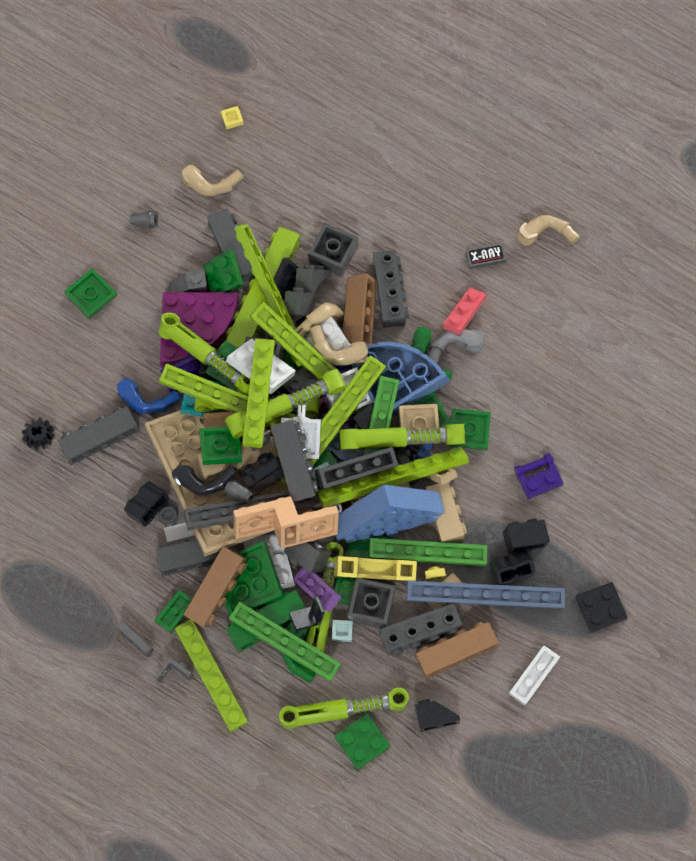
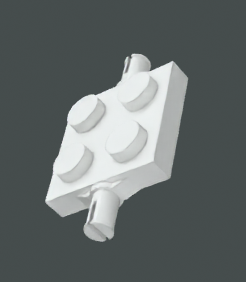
[281,405,321,459]

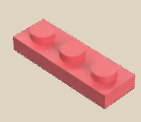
[443,287,486,335]

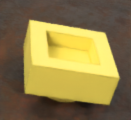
[221,106,244,130]
[424,567,446,582]

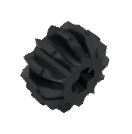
[22,417,55,451]

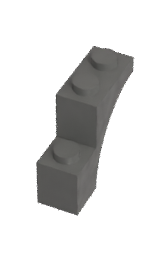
[284,265,331,315]

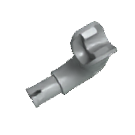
[429,329,484,364]

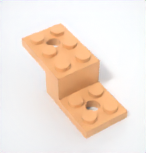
[233,497,339,549]

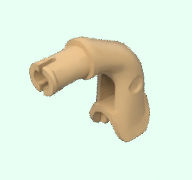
[182,165,243,197]
[517,215,580,246]
[295,303,344,338]
[310,326,368,366]

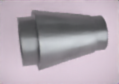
[130,210,158,229]
[225,479,255,504]

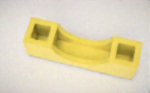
[334,556,417,581]

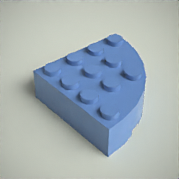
[351,342,451,418]
[336,485,445,543]

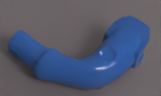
[117,378,180,414]

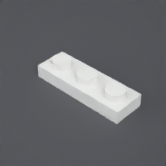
[509,646,560,706]

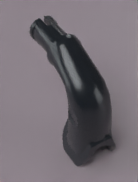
[172,464,239,496]

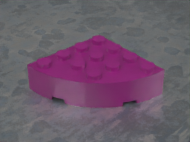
[160,292,239,369]

